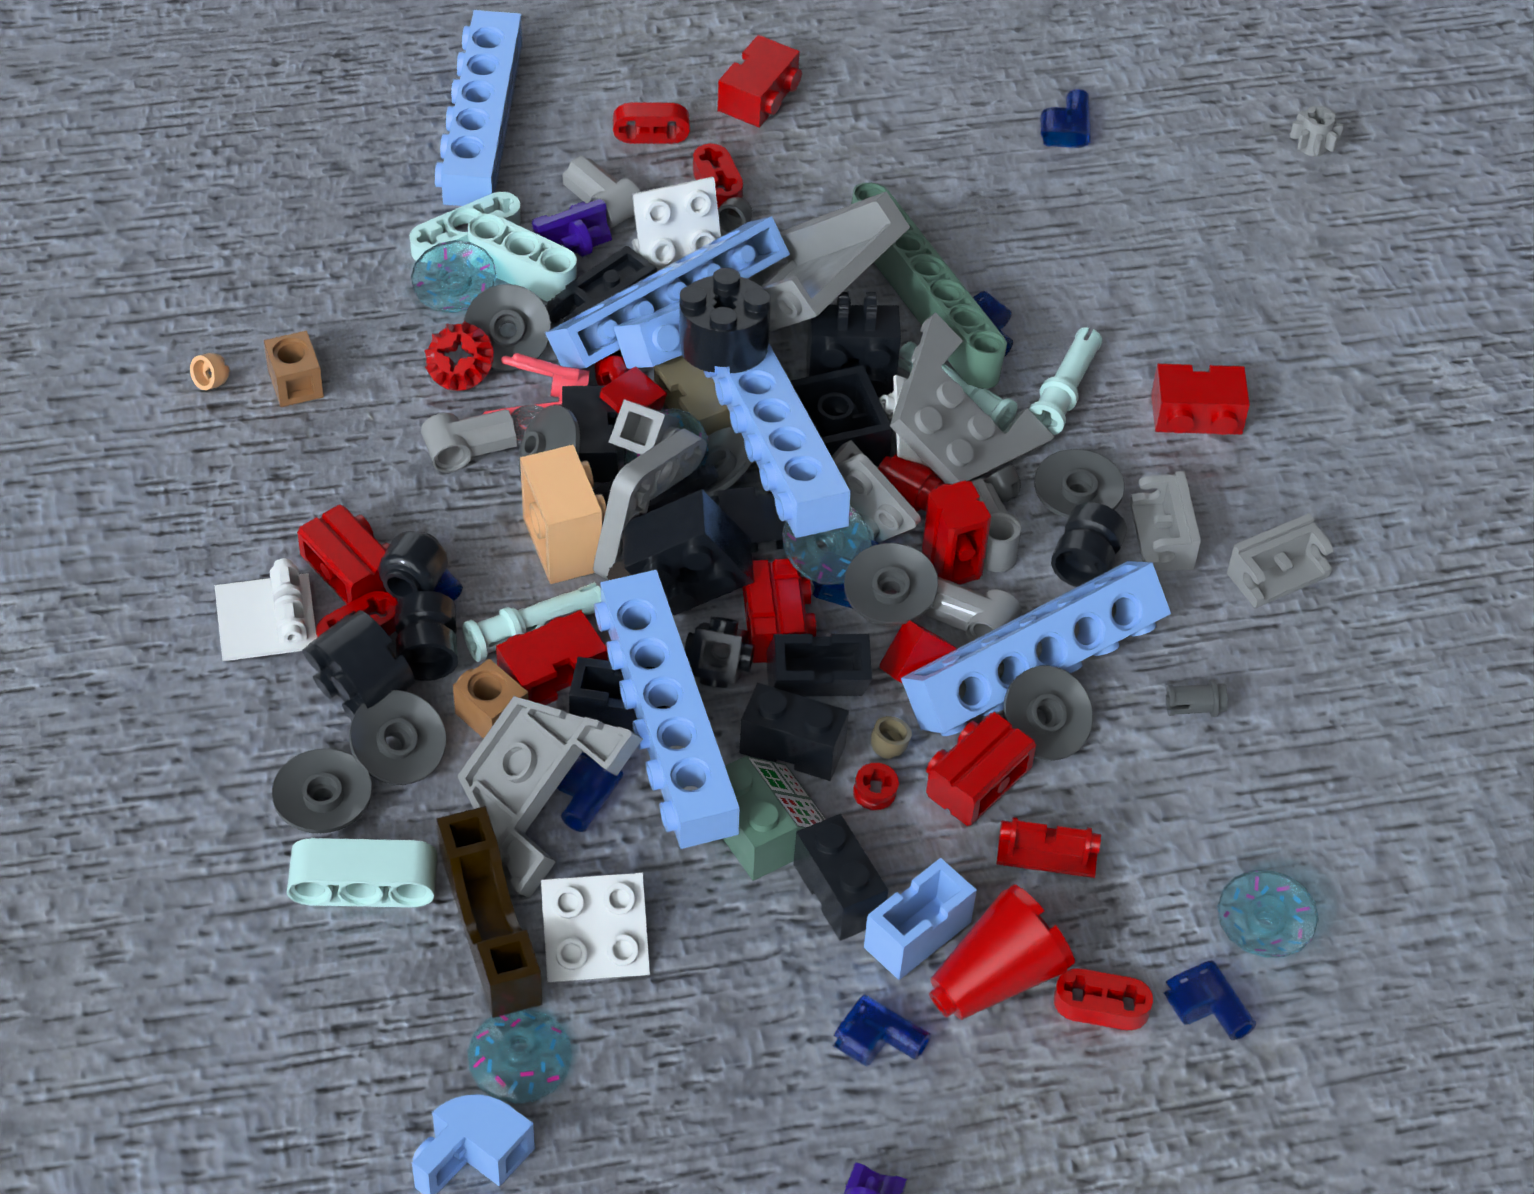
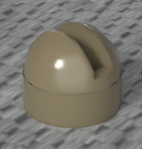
[871,716,912,759]

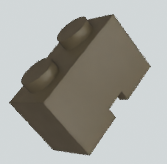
[654,355,732,439]

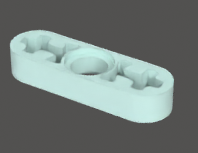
[409,192,521,264]

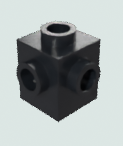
[684,617,755,688]

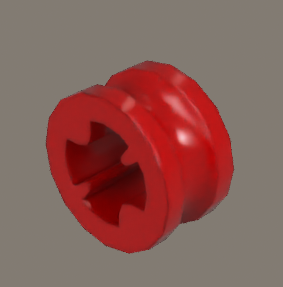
[853,763,899,810]

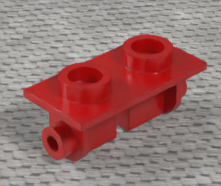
[996,817,1101,878]

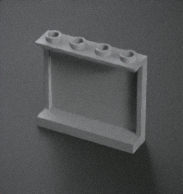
[761,191,910,332]

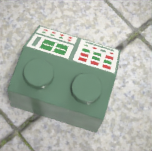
[723,756,826,881]

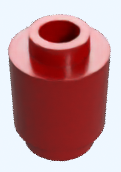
[878,453,945,512]

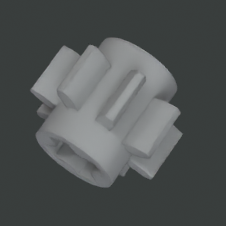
[1290,106,1343,156]

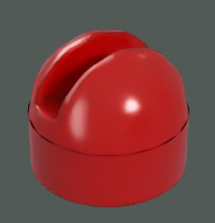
[595,356,630,386]

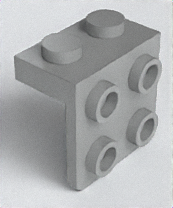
[831,440,921,546]

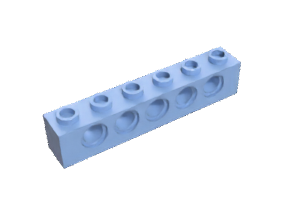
[435,10,522,206]
[545,216,790,369]
[704,344,851,538]
[901,561,1171,736]
[594,570,740,849]

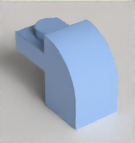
[412,1094,535,1194]

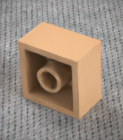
[520,445,606,584]

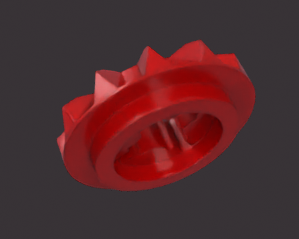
[424,321,494,391]

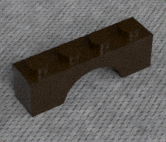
[436,806,542,1018]

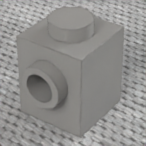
[609,399,680,455]

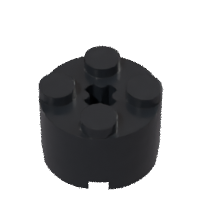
[679,268,771,373]
[302,610,415,721]

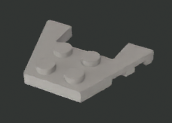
[890,312,1054,484]
[458,696,643,898]

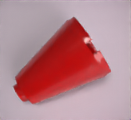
[929,884,1075,1020]

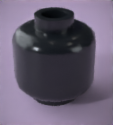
[378,531,448,600]

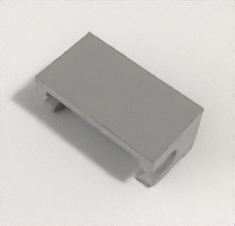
[1130,471,1201,571]
[1227,513,1334,608]

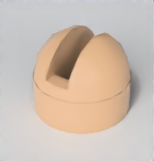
[190,353,230,390]

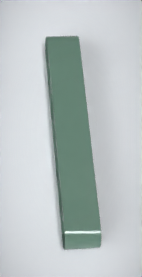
[851,182,1007,389]

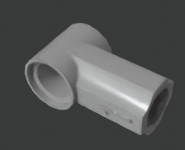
[563,155,640,229]
[421,409,517,473]
[971,479,1022,572]
[924,577,1022,642]

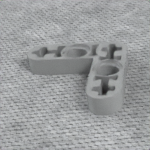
[593,428,707,581]

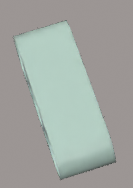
[468,214,577,302]
[286,838,438,907]

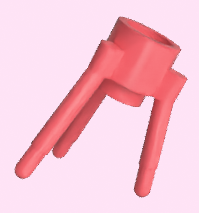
[483,353,590,417]

